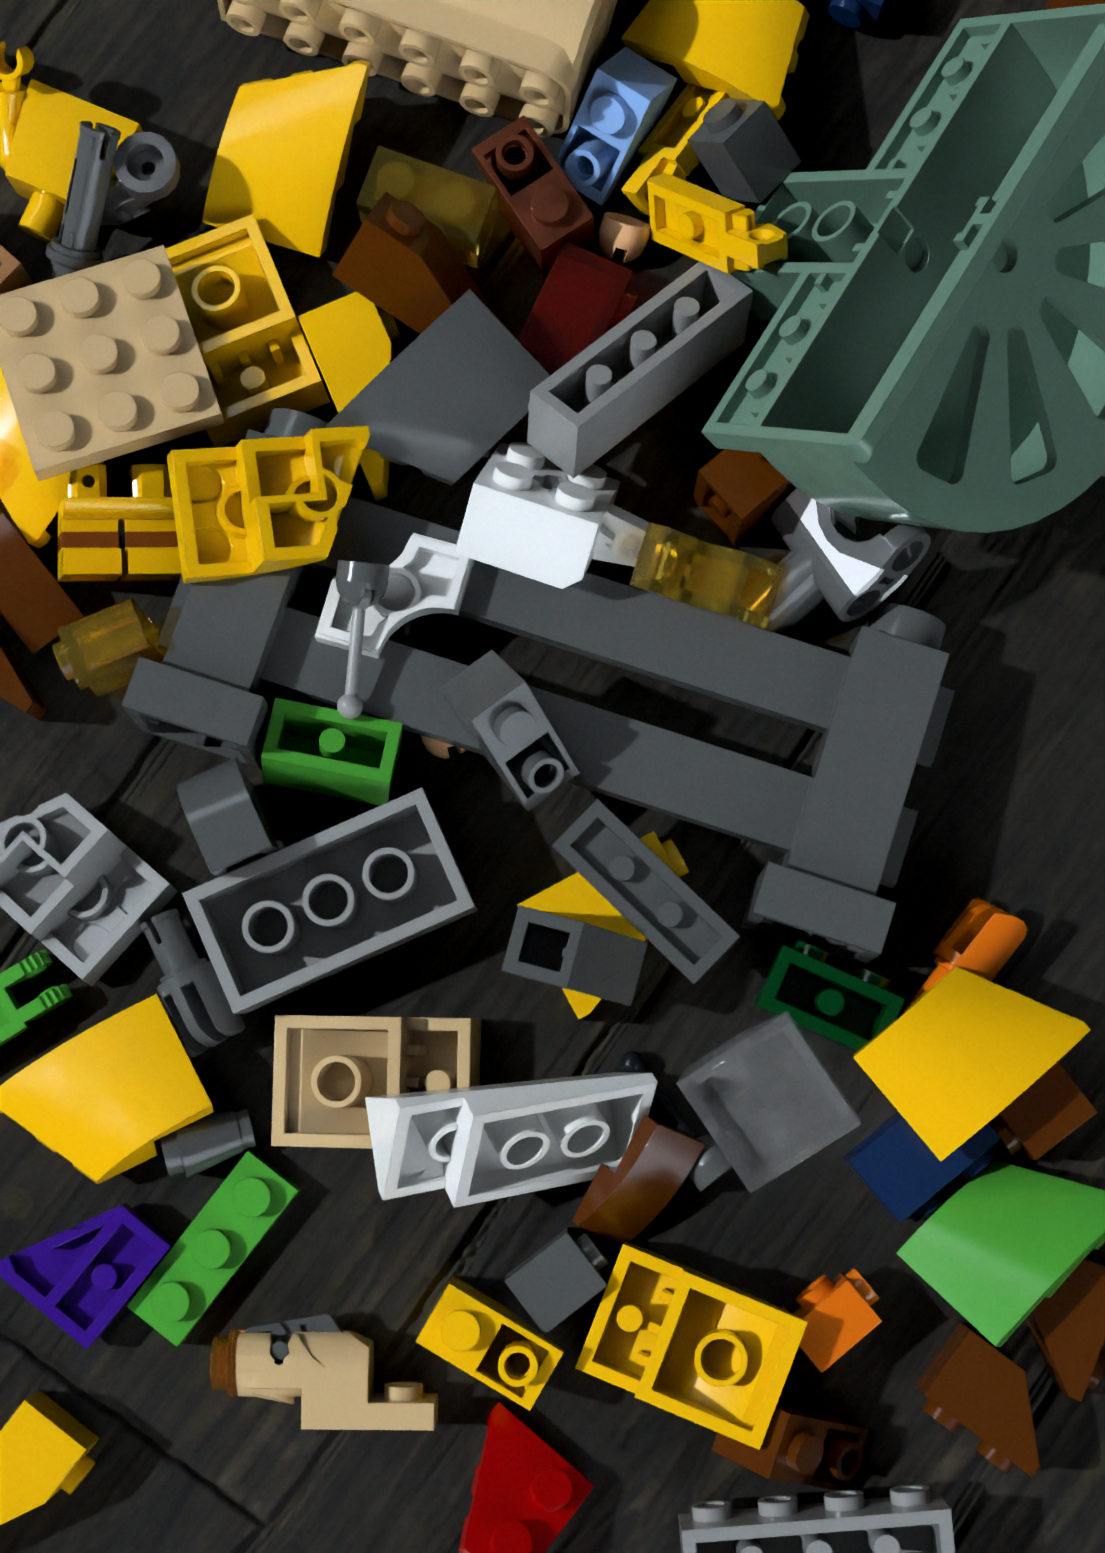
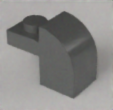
[177,757,279,877]

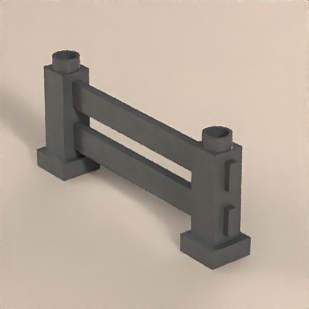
[121,408,955,967]

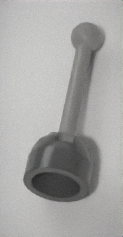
[336,560,390,719]

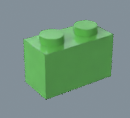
[261,697,403,806]

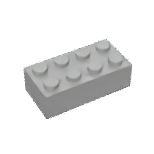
[182,788,478,1014]

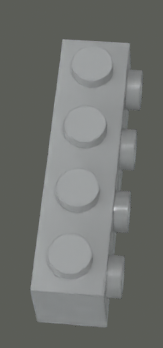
[527,261,753,478]
[678,1485,955,1553]

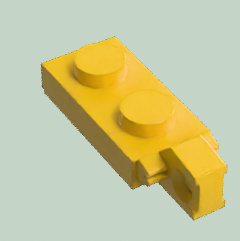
[621,83,730,216]
[647,172,788,274]

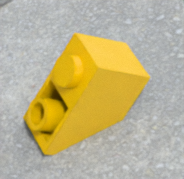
[415,1275,564,1411]

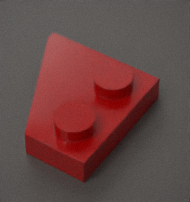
[459,1402,595,1553]

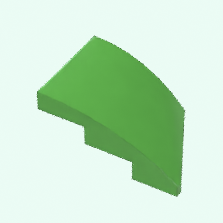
[896,1160,1105,1347]

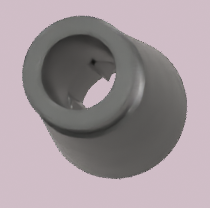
[160,1109,256,1178]

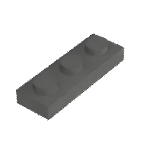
[552,799,740,984]

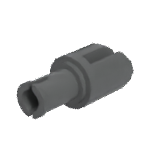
[140,908,247,1058]

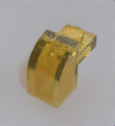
[629,522,784,629]

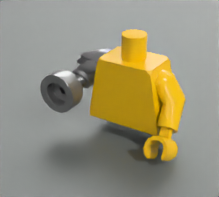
[0,41,180,243]

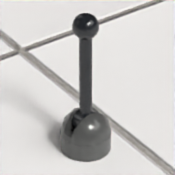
[620,1051,741,1192]

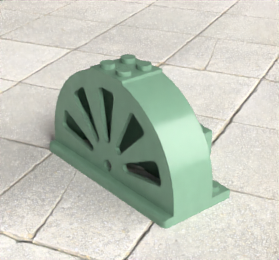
[701,3,1105,533]

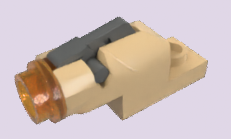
[210,1313,438,1431]

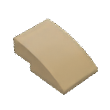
[271,1015,481,1149]

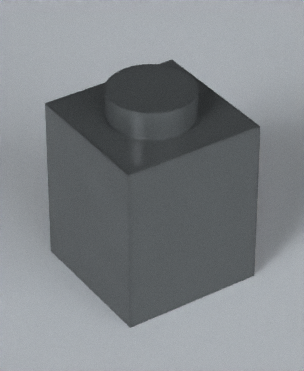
[687,98,802,203]
[504,1227,609,1335]

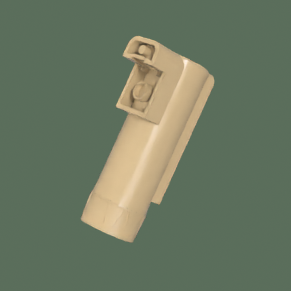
[217,0,617,137]

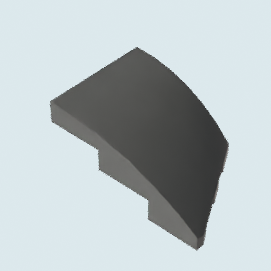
[325,289,550,486]

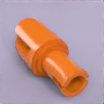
[902,897,1028,1013]

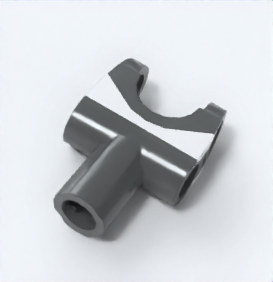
[743,488,931,636]

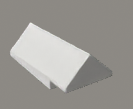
[365,1072,658,1208]

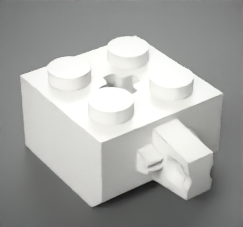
[454,441,654,589]

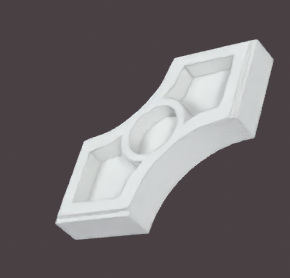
[315,533,474,659]

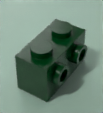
[752,940,905,1053]

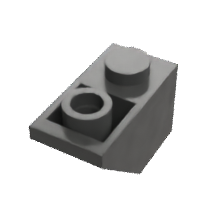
[439,650,580,811]
[501,905,648,1007]

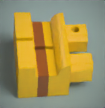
[57,464,182,582]

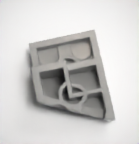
[0,793,178,987]

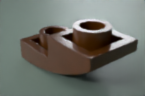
[0,512,84,654]
[572,1115,705,1243]

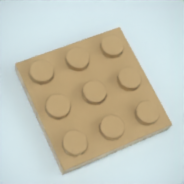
[0,245,224,481]

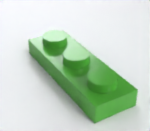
[126,1150,301,1347]

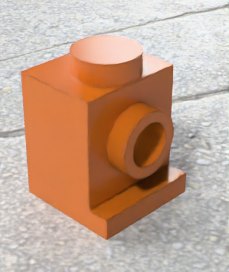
[780,1268,882,1373]

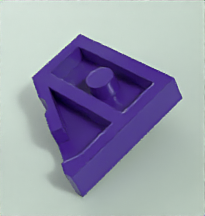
[0,1203,175,1350]

